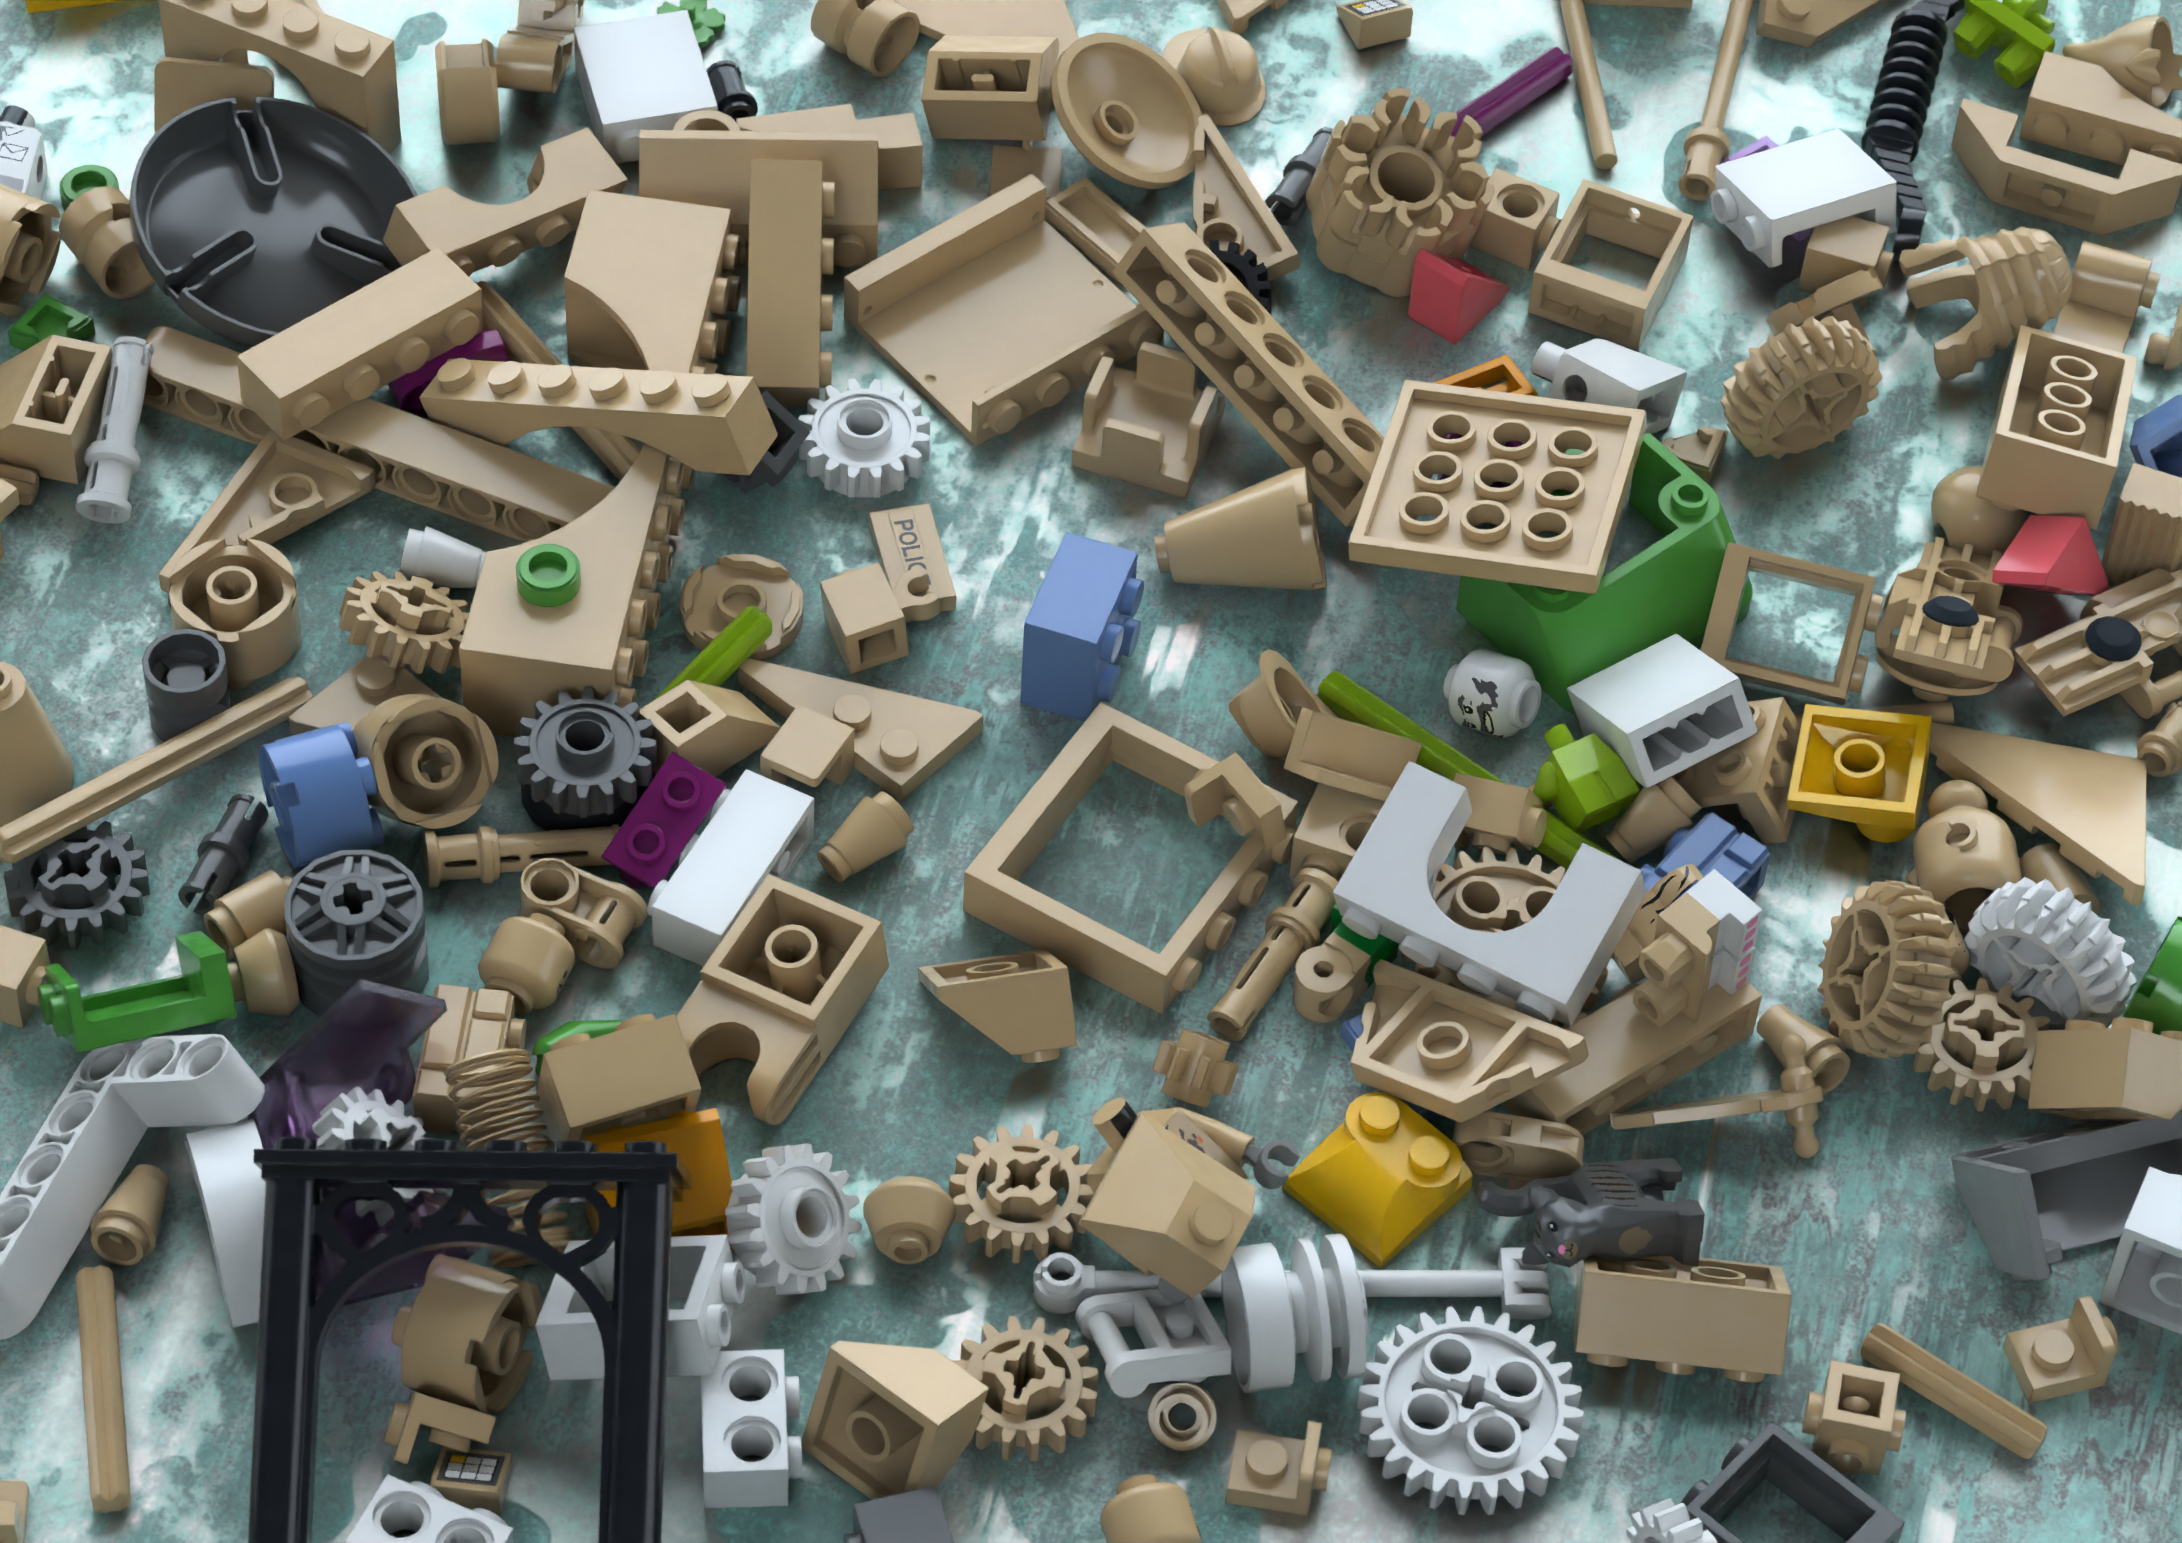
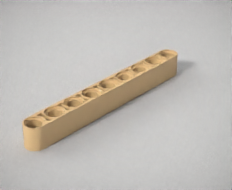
[143,326,614,543]

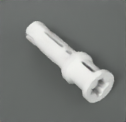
[75,336,154,524]

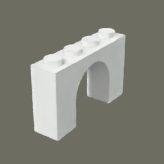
[1333,761,1646,1027]

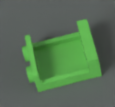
[37,931,238,1053]

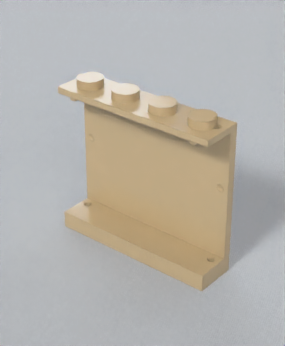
[844,173,1164,447]

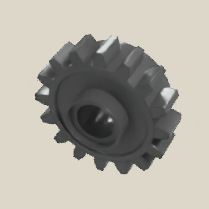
[514,687,657,818]

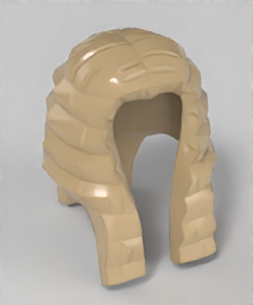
[1899,226,2072,381]

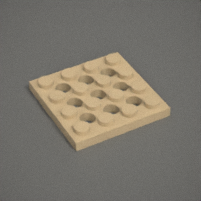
[1348,379,1646,594]

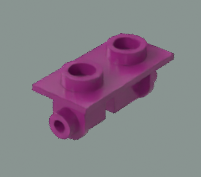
[601,752,727,890]

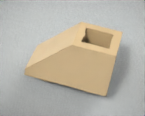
[640,680,780,777]

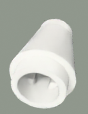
[399,526,486,589]

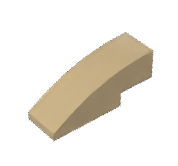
[736,104,923,190]

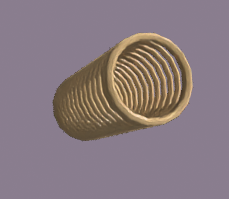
[444,1048,574,1269]

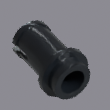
[706,60,758,121]

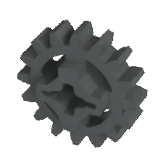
[4,821,150,950]

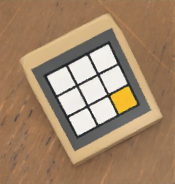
[1336,0,1413,50]
[430,1446,512,1518]

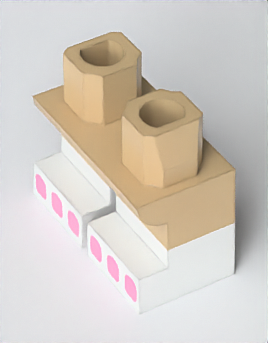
[1633,869,1763,1027]

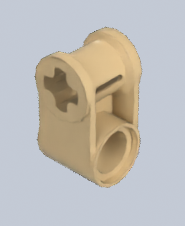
[520,858,648,969]

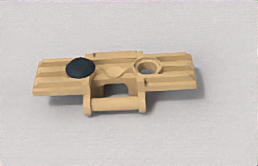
[1875,537,2023,682]
[2013,568,2182,719]

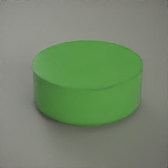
[59,165,120,211]
[516,544,581,607]

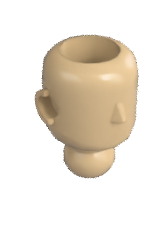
[1906,780,2022,933]

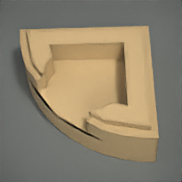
[1661,427,1729,484]

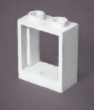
[535,1235,746,1381]

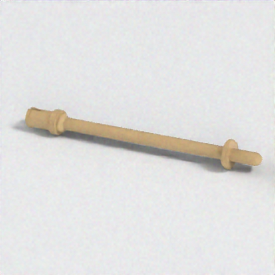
[1679,0,1754,201]

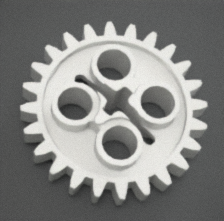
[1357,1306,1584,1515]

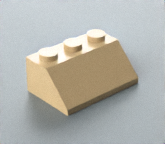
[1573,1255,1792,1383]

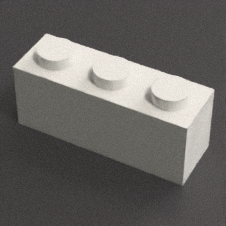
[647,769,814,967]

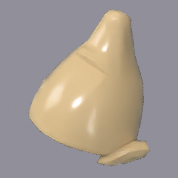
[2062,14,2182,109]

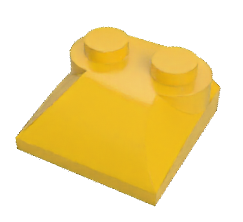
[1787,704,1932,843]
[1282,1092,1473,1268]

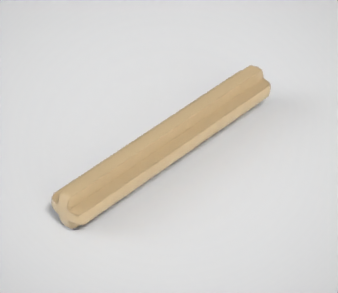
[75,1265,131,1514]

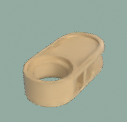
[1452,1111,1585,1182]

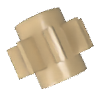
[1151,1028,1239,1107]

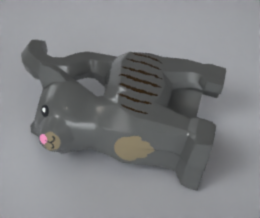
[1474,1158,1705,1267]

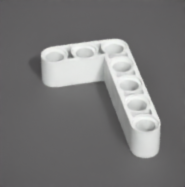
[0,1034,265,1340]

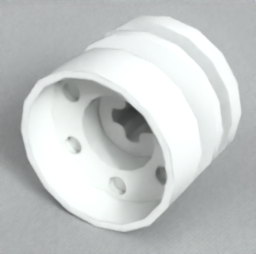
[1221,1233,1368,1393]

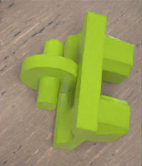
[1953,0,2056,89]

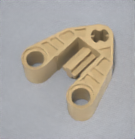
[495,0,585,94]

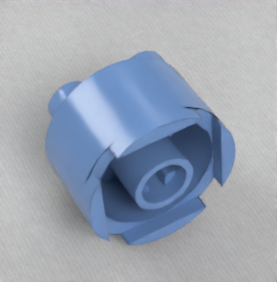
[258,722,385,869]

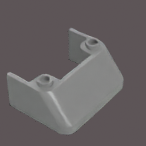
[1951,1109,2182,1281]

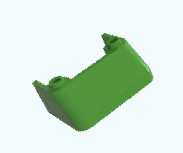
[1456,433,1753,714]

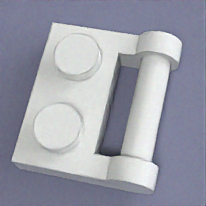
[1075,1288,1232,1398]

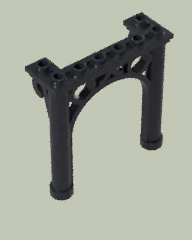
[248,1138,691,1543]

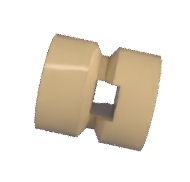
[811,0,920,78]
[59,186,155,299]

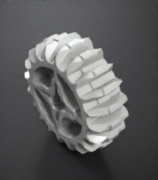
[1964,877,2137,1030]

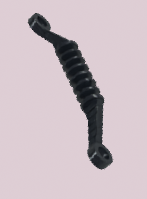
[1861,0,1965,264]

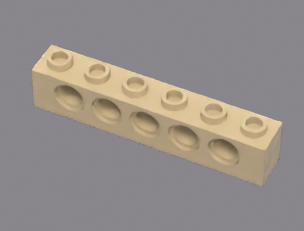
[1112,222,1385,527]

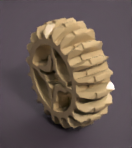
[1720,316,1883,460]
[1817,880,1957,1059]

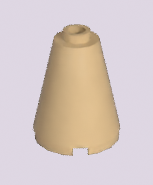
[1154,467,1327,591]
[0,662,73,827]

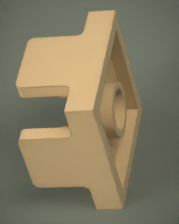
[1071,342,1225,498]

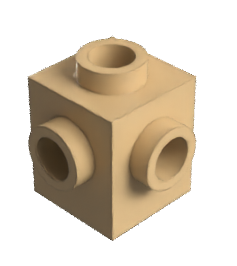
[1802,1360,1906,1476]

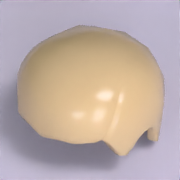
[1931,466,2025,556]

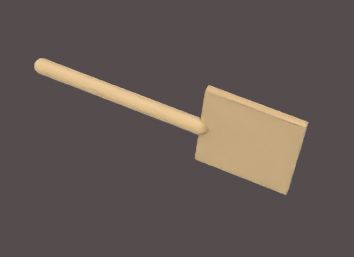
[989,140,1063,200]

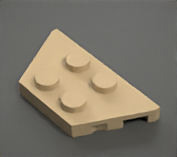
[1351,959,1589,1123]

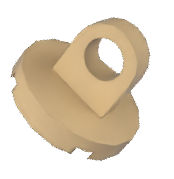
[1766,268,1883,342]

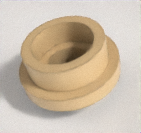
[1148,1381,1218,1451]

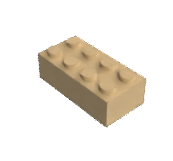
[1976,325,2138,530]

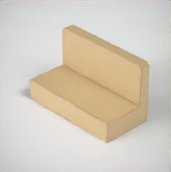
[1283,707,1422,801]

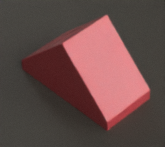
[1408,249,1510,344]
[1992,514,2109,596]

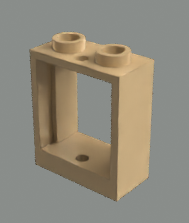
[1528,179,1694,350]
[1701,542,1884,706]

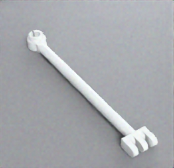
[1033,1248,1552,1320]

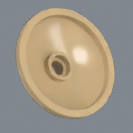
[1051,33,1202,189]

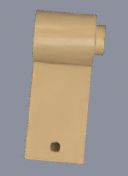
[2053,241,2161,353]

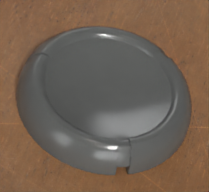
[129,96,418,347]

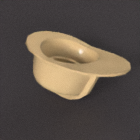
[1162,26,1266,127]
[1229,649,1338,760]

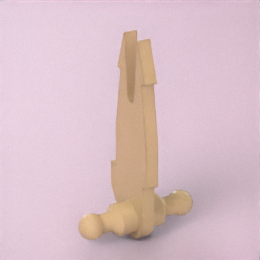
[1610,1034,1824,1159]

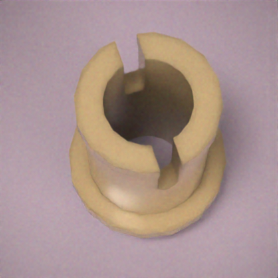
[2137,701,2182,777]

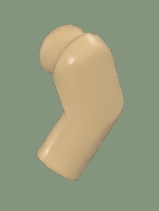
[2144,303,2182,370]

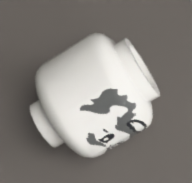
[1443,649,1542,738]

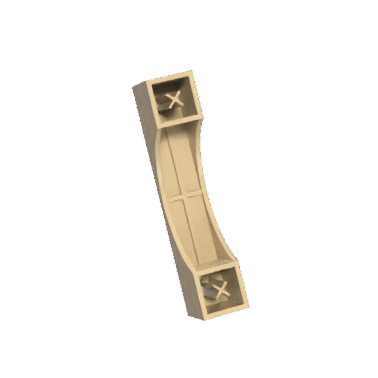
[459,190,741,737]

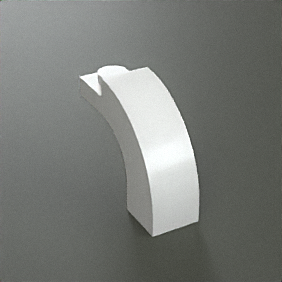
[184,1119,266,1328]

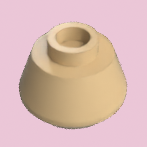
[227,928,299,1017]
[863,1176,956,1264]

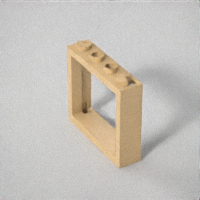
[963,702,1299,1015]

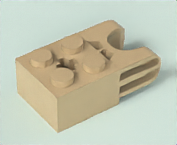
[676,874,889,1125]

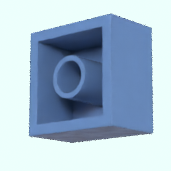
[1020,532,1144,722]

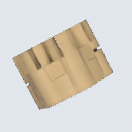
[1306,88,1494,297]

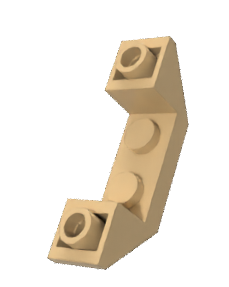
[1951,98,2182,235]

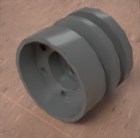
[284,849,429,1027]

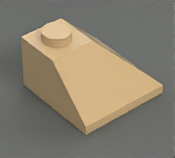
[918,949,1078,1063]
[1078,1113,1256,1298]
[801,1341,989,1500]

